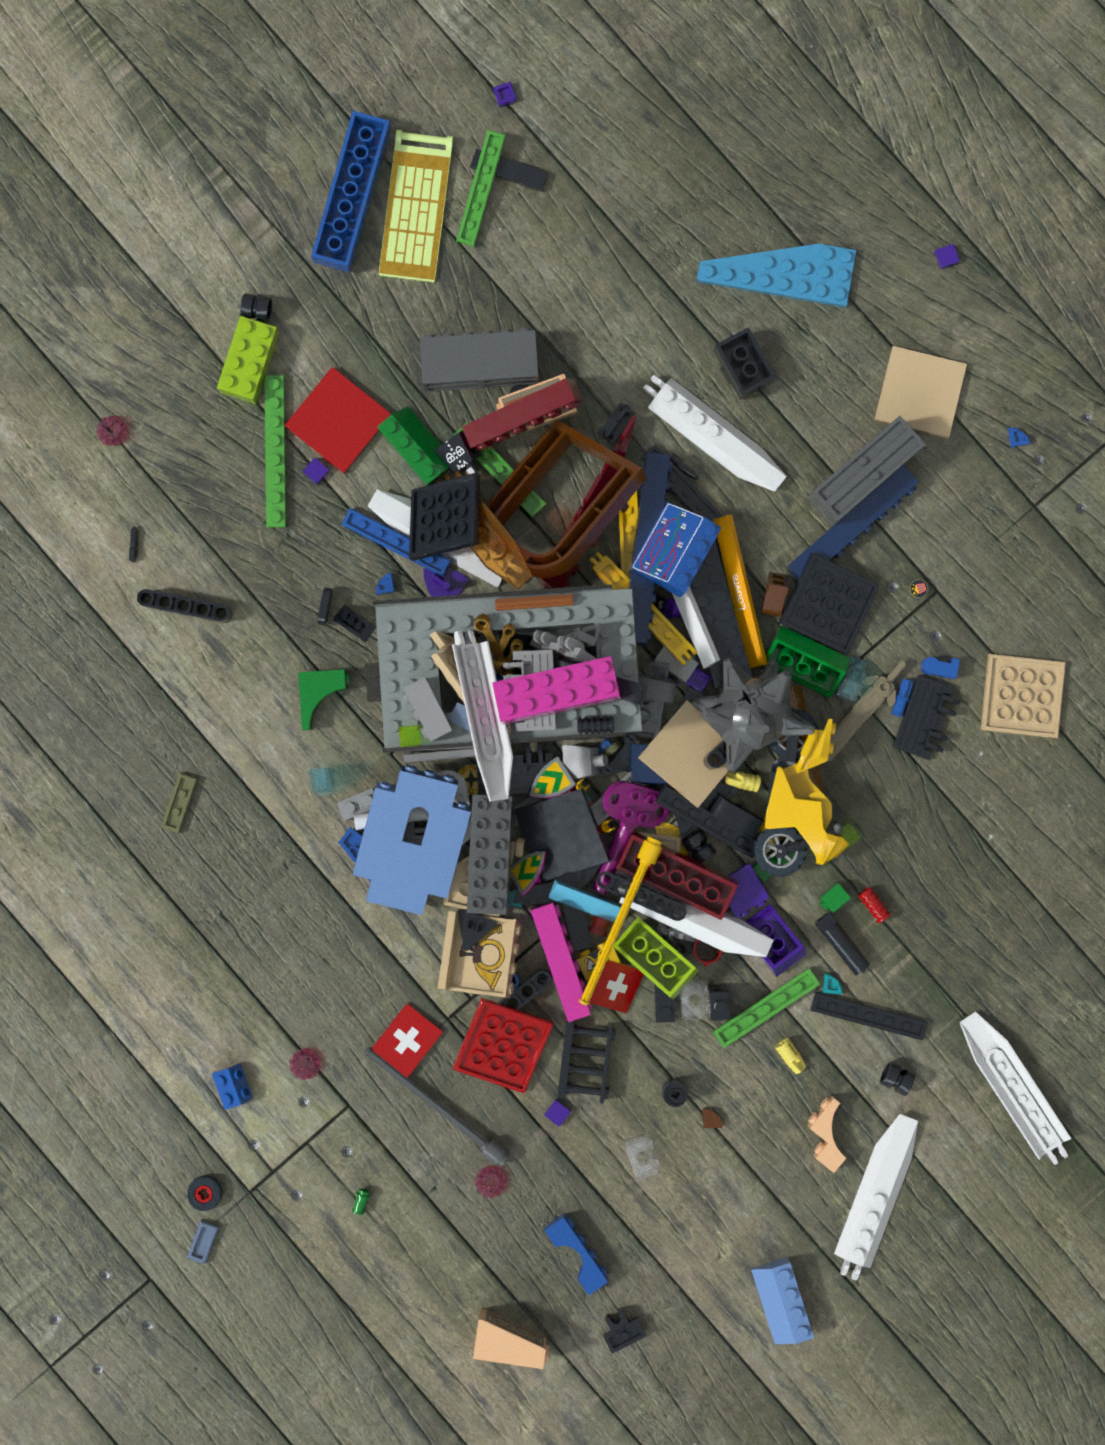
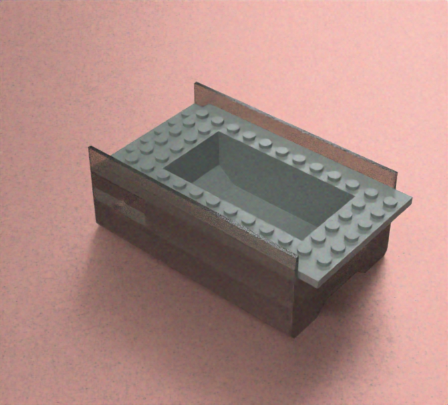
[365,584,642,754]

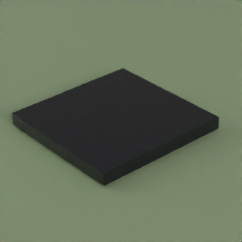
[409,472,480,561]
[779,553,879,654]
[514,788,611,882]

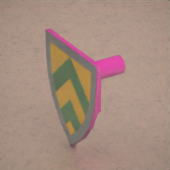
[530,756,577,798]
[511,852,546,896]

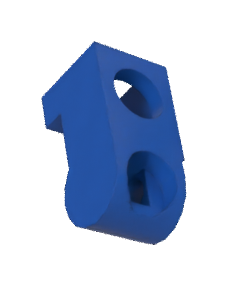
[920,657,960,679]

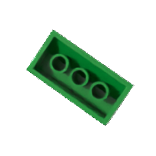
[377,406,451,486]
[763,625,850,698]

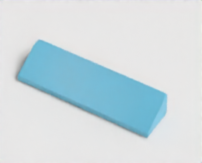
[548,880,622,922]

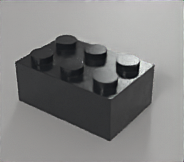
[713,327,776,400]

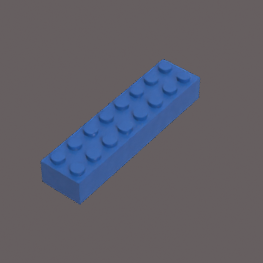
[311,111,392,273]

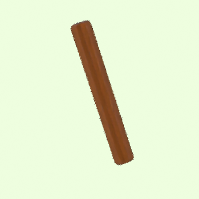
[495,594,574,611]

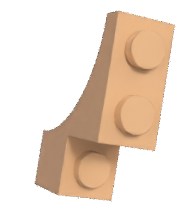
[808,1095,846,1173]

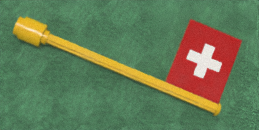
[579,836,663,1014]

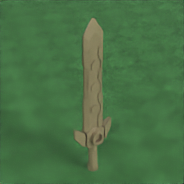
[824,660,908,763]

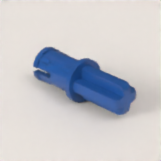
[891,679,913,718]

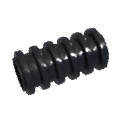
[577,715,614,735]

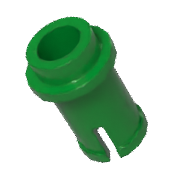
[352,1188,371,1215]

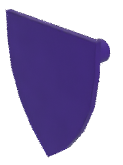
[423,568,470,602]

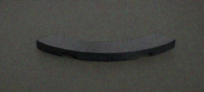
[514,847,608,905]

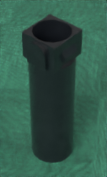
[815,912,870,976]

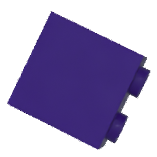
[727,863,769,918]

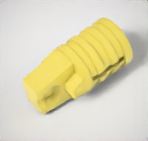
[724,771,761,792]
[775,1038,806,1074]

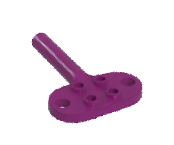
[593,780,669,895]

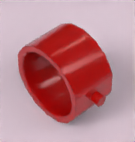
[692,939,722,967]

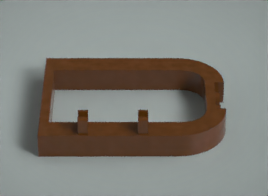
[480,420,647,578]

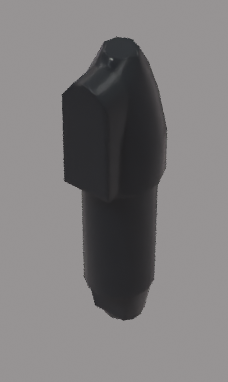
[670,454,699,480]
[129,526,138,563]
[663,935,686,953]

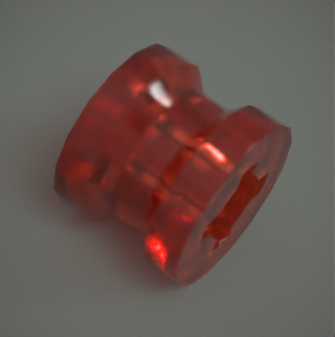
[588,916,611,937]

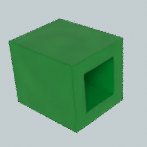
[818,882,851,913]

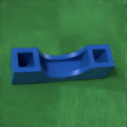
[544,1213,609,1295]

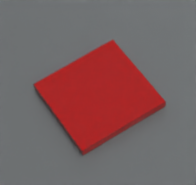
[284,367,392,474]
[452,997,553,1093]

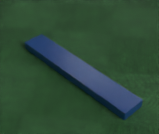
[341,508,452,577]

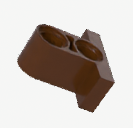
[761,572,789,617]

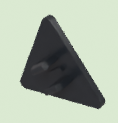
[458,909,497,951]

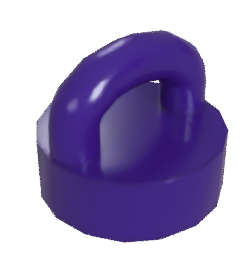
[664,598,681,618]

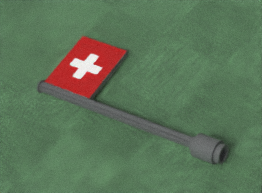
[364,1003,510,1167]

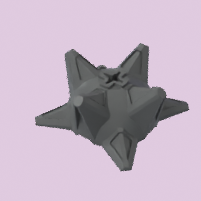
[692,658,815,772]

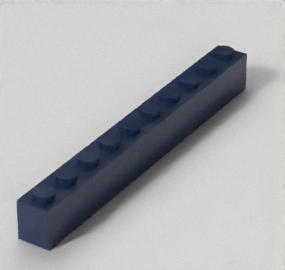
[628,452,672,647]

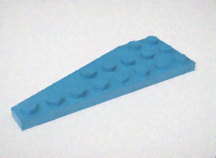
[696,244,856,308]

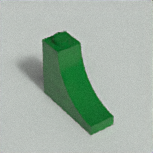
[298,669,351,731]

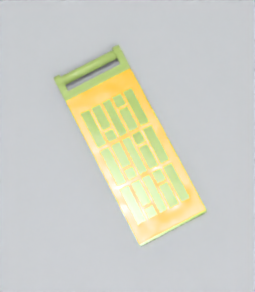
[379,129,453,283]

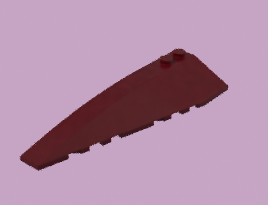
[539,416,636,594]

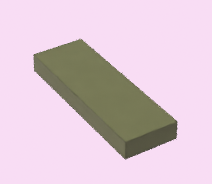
[161,773,198,833]

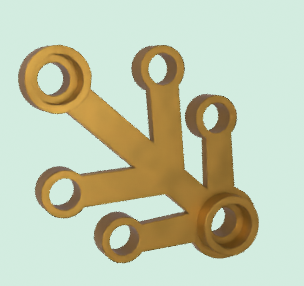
[474,614,523,677]

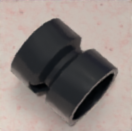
[240,293,272,322]
[682,830,717,863]
[879,1061,916,1096]
[661,1078,688,1107]

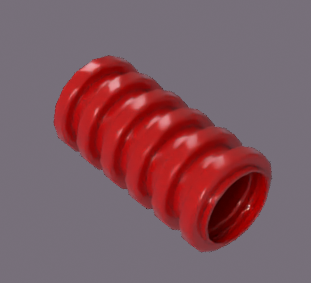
[858,887,891,923]

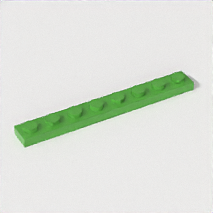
[264,375,286,528]

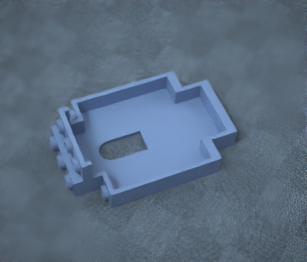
[353,765,471,915]

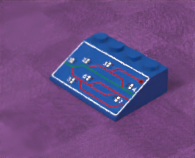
[630,502,722,598]

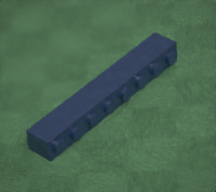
[786,465,919,580]

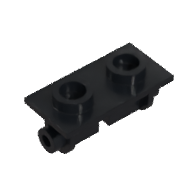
[598,403,635,444]

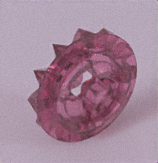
[96,415,127,446]
[289,1049,320,1080]
[475,1166,506,1198]

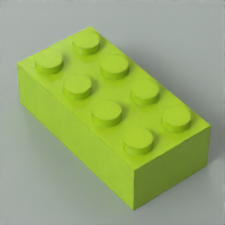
[217,316,280,404]
[613,917,699,1000]

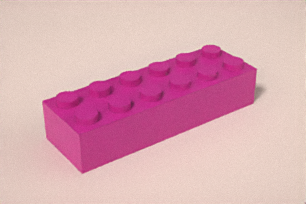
[492,656,621,725]
[531,902,593,1022]

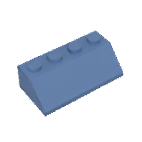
[751,1257,814,1344]

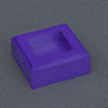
[493,81,517,108]
[934,244,960,269]
[302,458,330,485]
[685,667,711,693]
[544,1099,571,1127]

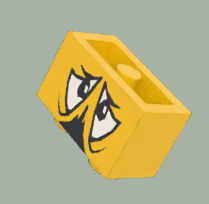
[577,941,621,981]

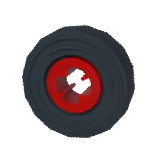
[187,1175,222,1211]

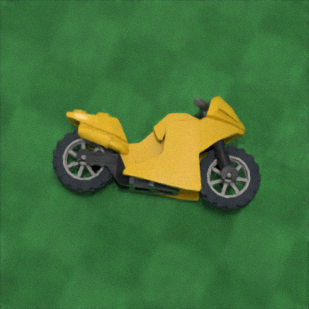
[754,709,850,877]

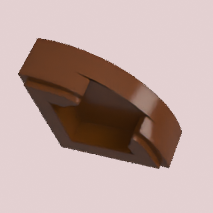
[702,1108,723,1128]

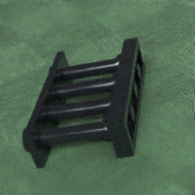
[557,1018,616,1104]

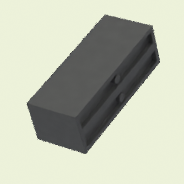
[420,328,539,392]
[807,416,926,528]
[467,795,515,915]

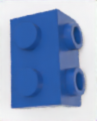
[212,1063,253,1110]

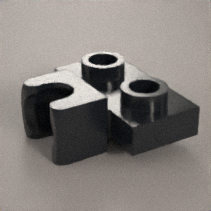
[603,1308,646,1354]

